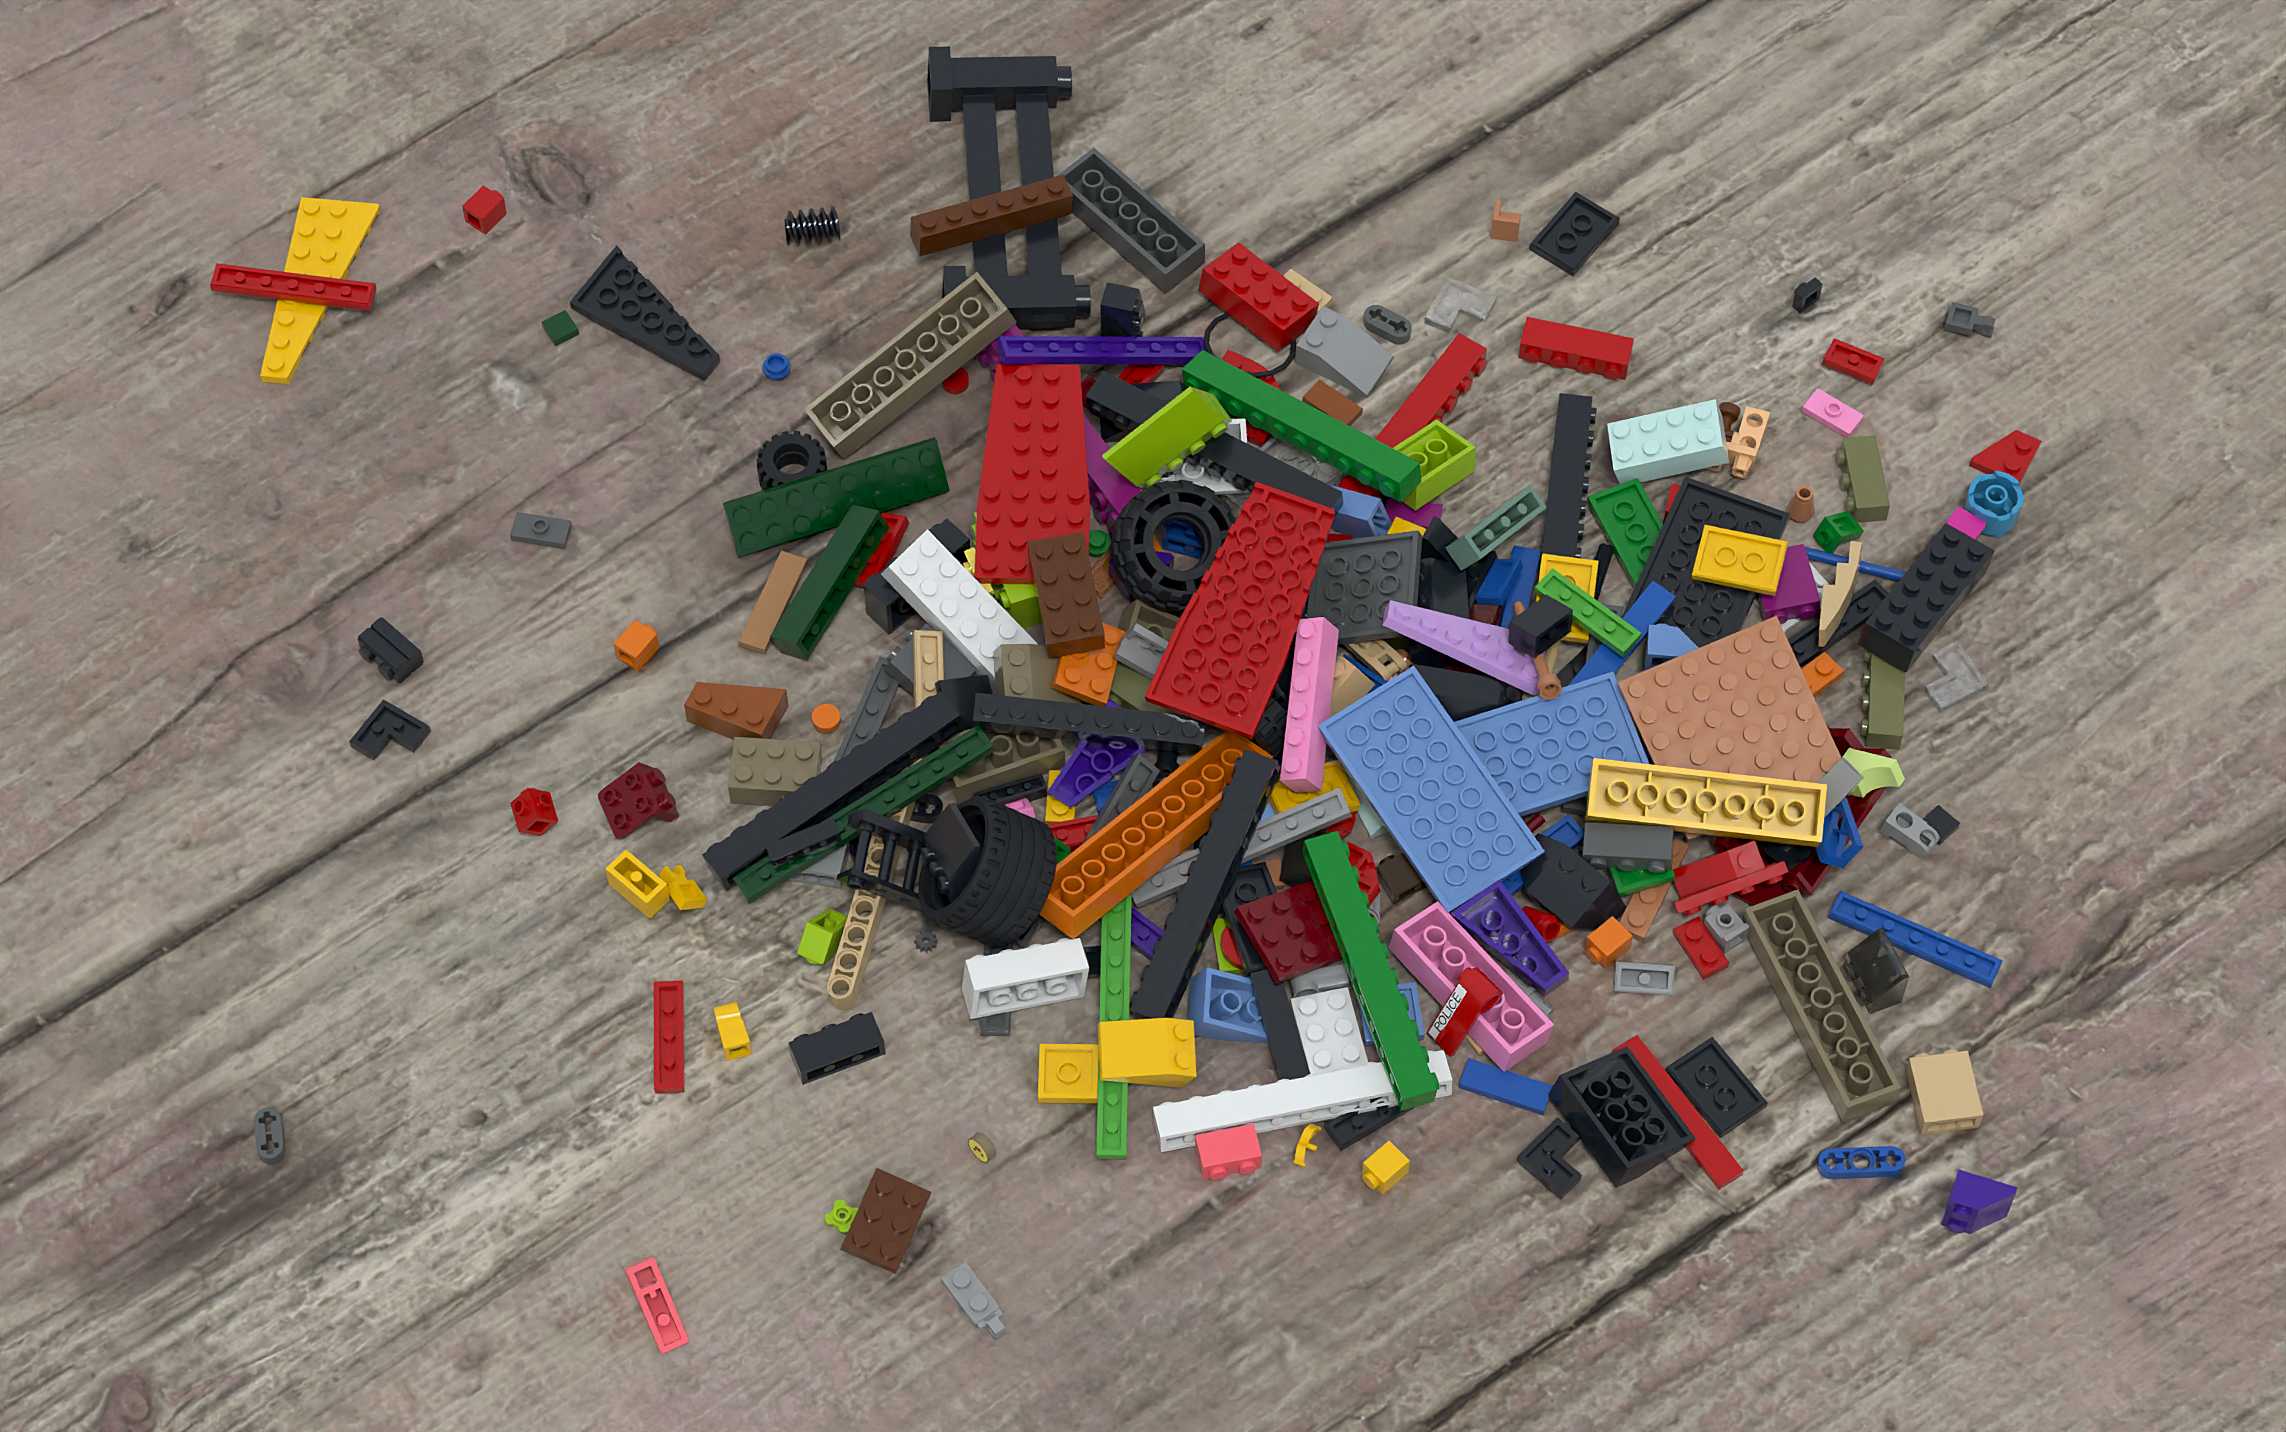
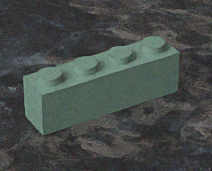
[1445,485,1547,571]

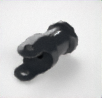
[1154,749,1180,787]

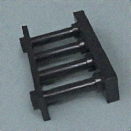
[836,808,926,917]

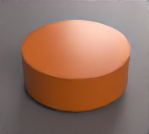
[812,704,841,733]

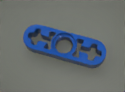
[1817,1146,1906,1179]

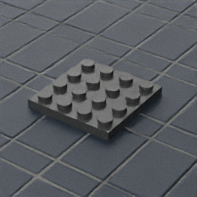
[1307,530,1422,644]

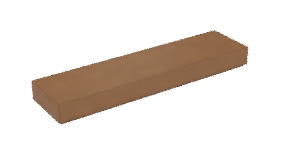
[738,551,808,655]

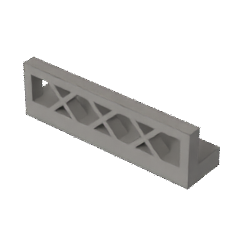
[1113,623,1169,680]

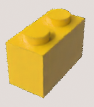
[605,850,670,919]

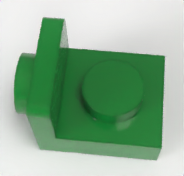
[1813,511,1864,554]

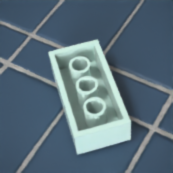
[1607,399,1729,484]

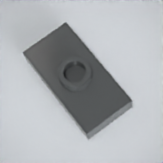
[510,512,572,549]

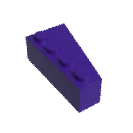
[1451,880,1569,997]

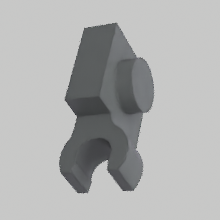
[1945,302,1996,337]

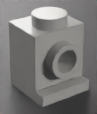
[1704,904,1750,954]

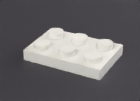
[1290,987,1368,1074]

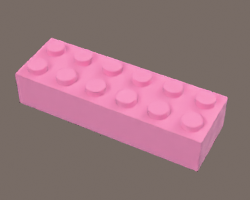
[1389,901,1554,1072]

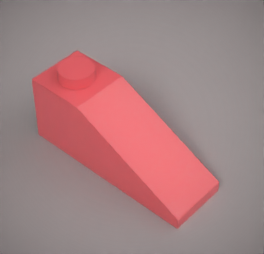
[623,1255,690,1354]

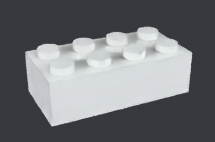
[962,938,1089,1019]

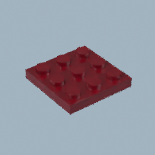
[1234,881,1343,984]

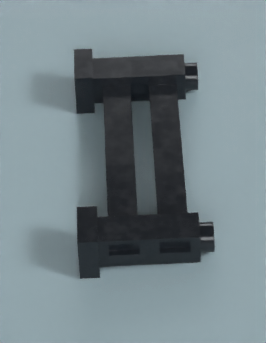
[927,46,1091,329]

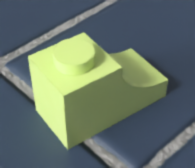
[1842,748,1905,798]

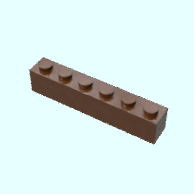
[910,175,1073,257]

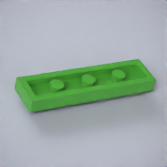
[1534,568,1642,657]

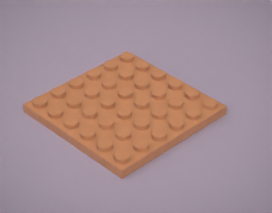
[1617,616,1841,841]

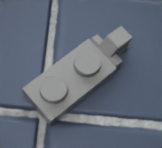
[941,1261,1006,1341]

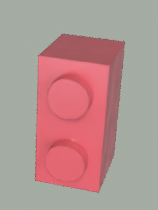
[1195,1124,1262,1180]

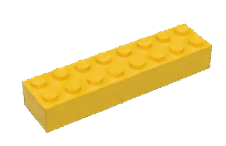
[1585,758,1827,847]

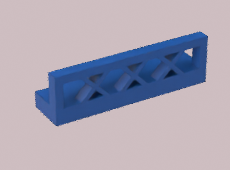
[1815,797,1864,868]

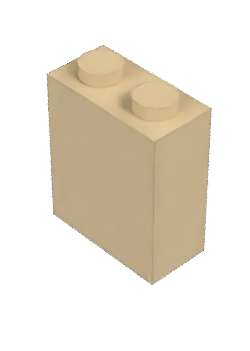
[1905,1049,1983,1135]

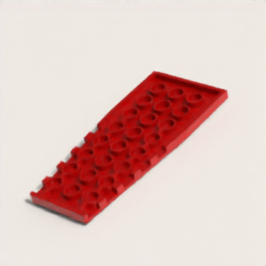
[974,364,1090,584]
[1145,482,1335,740]

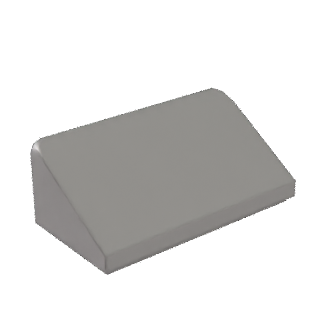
[1614,960,1675,995]

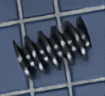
[784,206,841,245]

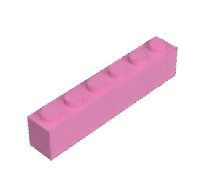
[1280,617,1339,793]

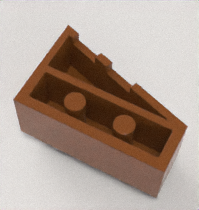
[684,682,789,740]

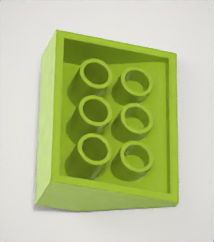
[1102,386,1232,489]

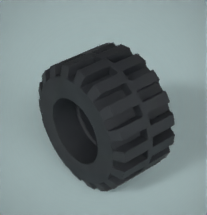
[757,431,827,490]
[1247,697,1287,760]

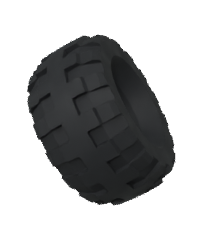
[1110,480,1236,612]

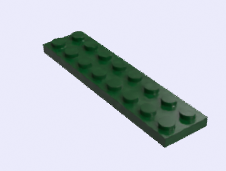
[723,437,950,557]

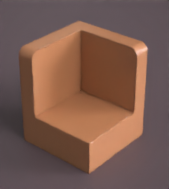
[1491,199,1521,242]

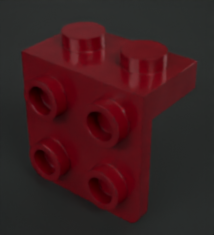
[598,762,679,839]

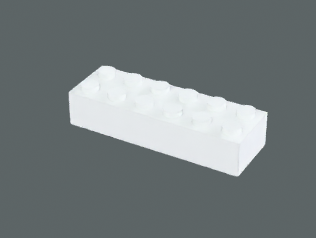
[881,529,1038,694]

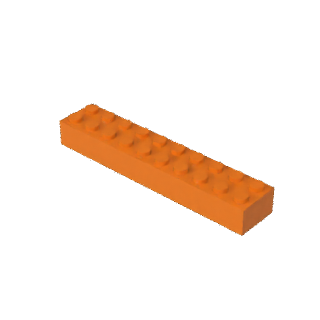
[1039,731,1273,940]

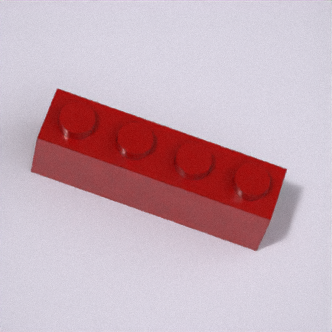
[1518,317,1634,380]

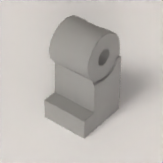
[1878,803,1940,858]

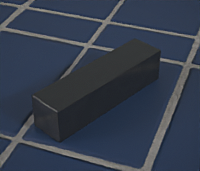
[973,773,1047,805]
[765,818,842,868]

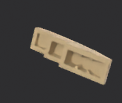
[1818,541,1862,647]

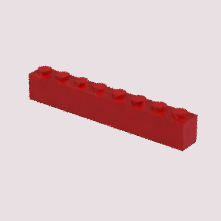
[1338,333,1488,499]

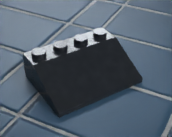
[1548,1046,1696,1188]

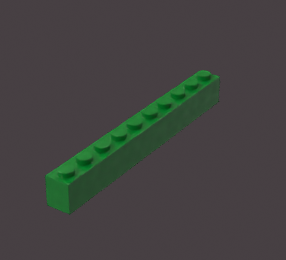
[1182,350,1421,502]
[1302,831,1439,1111]

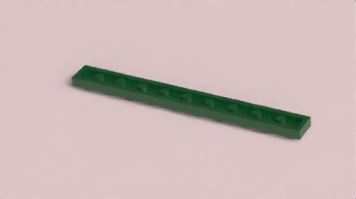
[733,725,995,904]

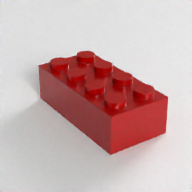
[1198,242,1319,352]

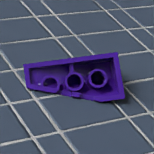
[1047,700,1146,809]

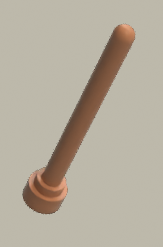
[1513,601,1562,700]

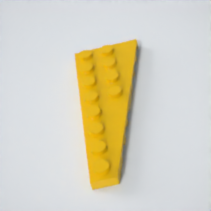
[260,197,381,384]

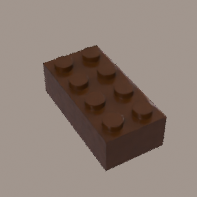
[1027,532,1105,658]

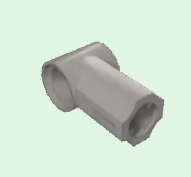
[1289,960,1349,998]

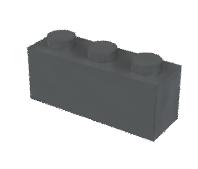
[1583,822,1674,873]

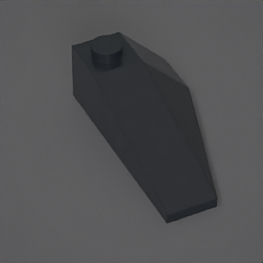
[1409,664,1522,722]

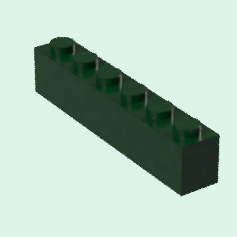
[770,505,890,660]

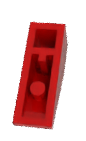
[1673,840,1765,898]

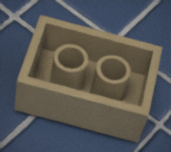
[728,737,822,806]

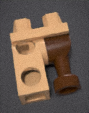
[1707,402,1770,479]

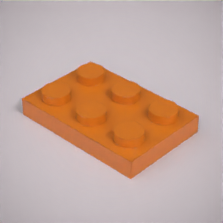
[1051,622,1125,706]

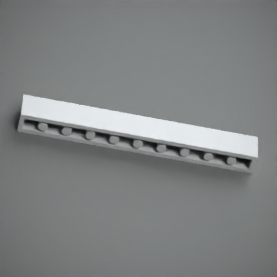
[1153,1050,1452,1152]

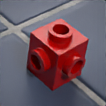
[510,788,558,836]

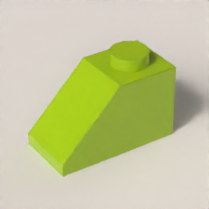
[797,908,848,965]

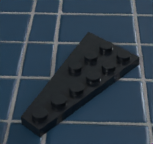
[570,245,720,381]

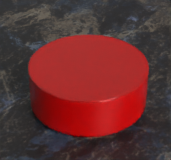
[942,367,969,395]

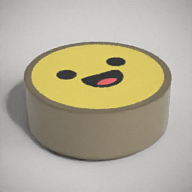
[968,1132,996,1163]

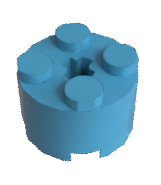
[1964,471,2025,538]

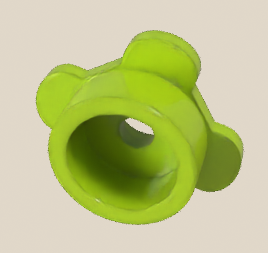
[825,1199,858,1233]

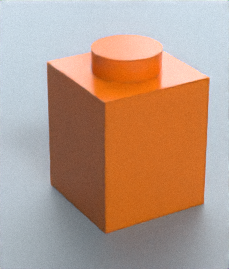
[614,620,659,672]
[1585,916,1633,969]

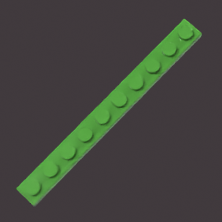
[1096,893,1132,1159]

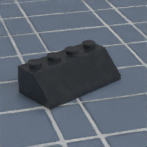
[1408,557,1471,668]

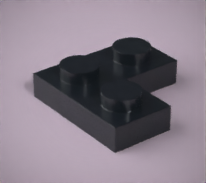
[349,699,431,760]
[1517,1117,1582,1199]

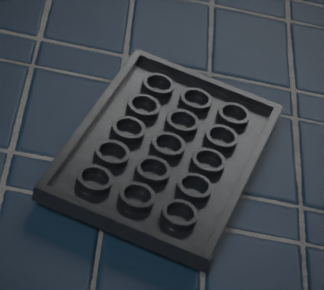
[1622,477,1790,648]

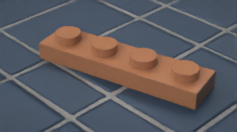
[1619,838,1689,943]

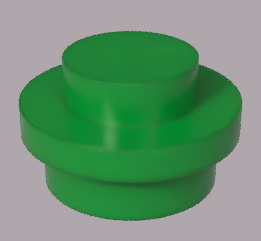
[1089,530,1111,557]

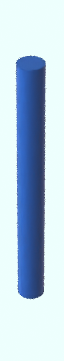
[1805,547,1906,582]

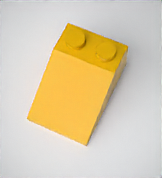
[1098,1018,1197,1088]

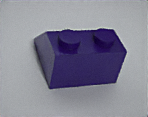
[1941,1169,2018,1234]

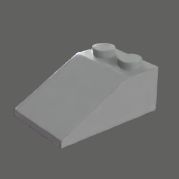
[1295,306,1394,398]

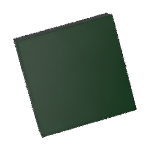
[542,310,579,346]

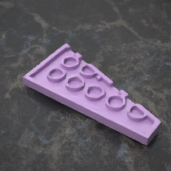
[1382,600,1545,696]

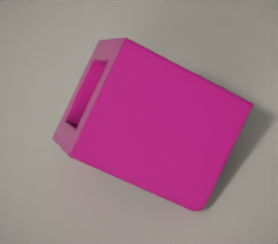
[1946,506,1986,540]

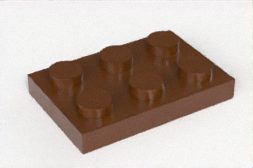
[840,1168,931,1274]

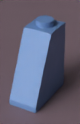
[1328,484,1392,539]

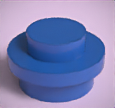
[763,353,791,380]

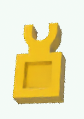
[659,865,707,910]

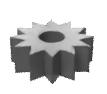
[914,930,938,954]

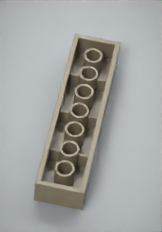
[804,272,1017,459]
[1742,890,1901,1123]

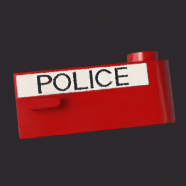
[1427,967,1503,1057]

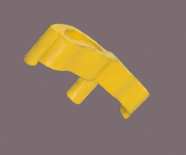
[1294,1123,1322,1168]

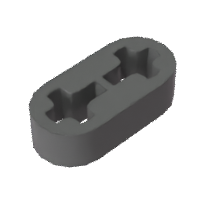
[1364,305,1412,345]
[254,1107,286,1165]

